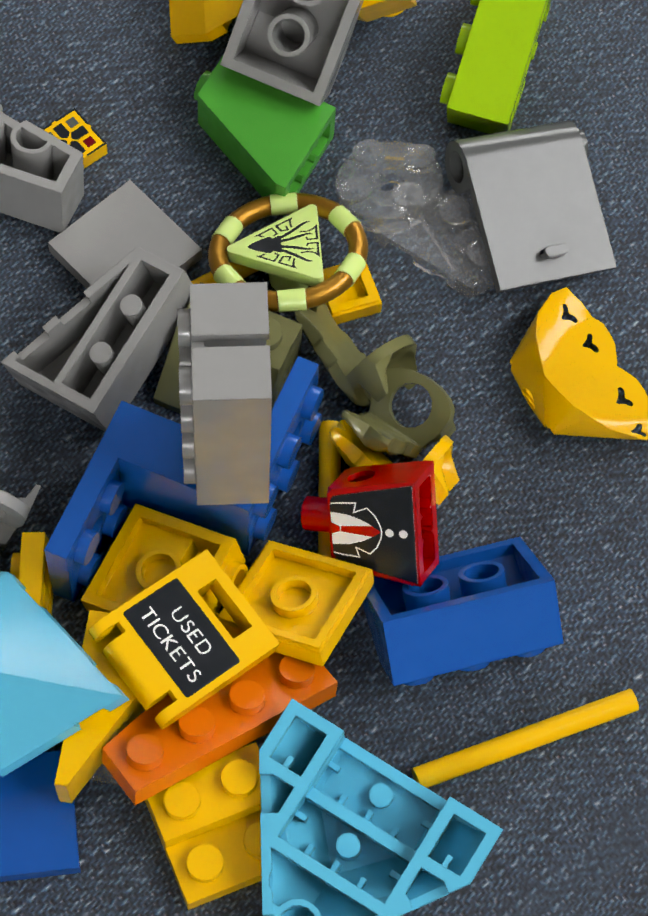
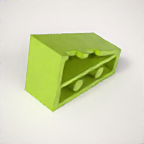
[440,0,551,134]

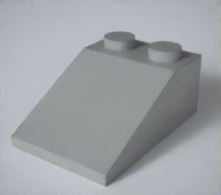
[220,0,364,106]

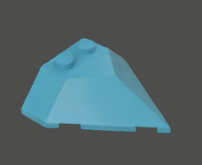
[0,571,130,777]
[259,699,503,916]

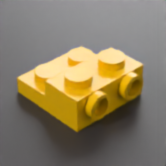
[81,503,248,617]
[145,742,262,910]

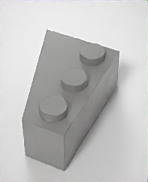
[1,246,192,432]

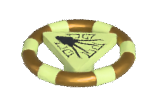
[208,192,368,313]

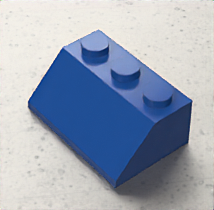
[362,537,564,686]

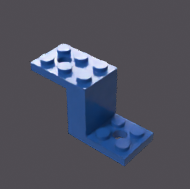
[44,356,324,602]

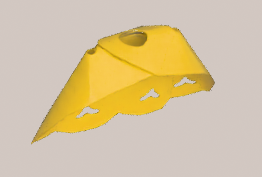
[510,287,648,441]

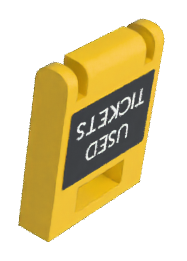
[89,549,280,729]

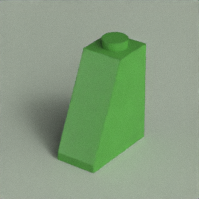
[194,56,336,216]

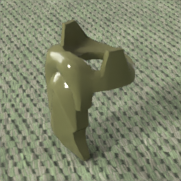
[295,304,418,407]
[341,367,456,458]

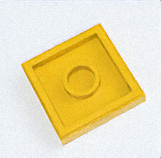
[217,540,374,667]

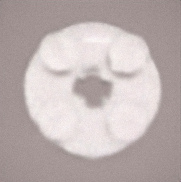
[335,139,444,234]

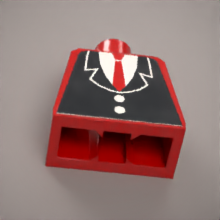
[301,460,439,587]

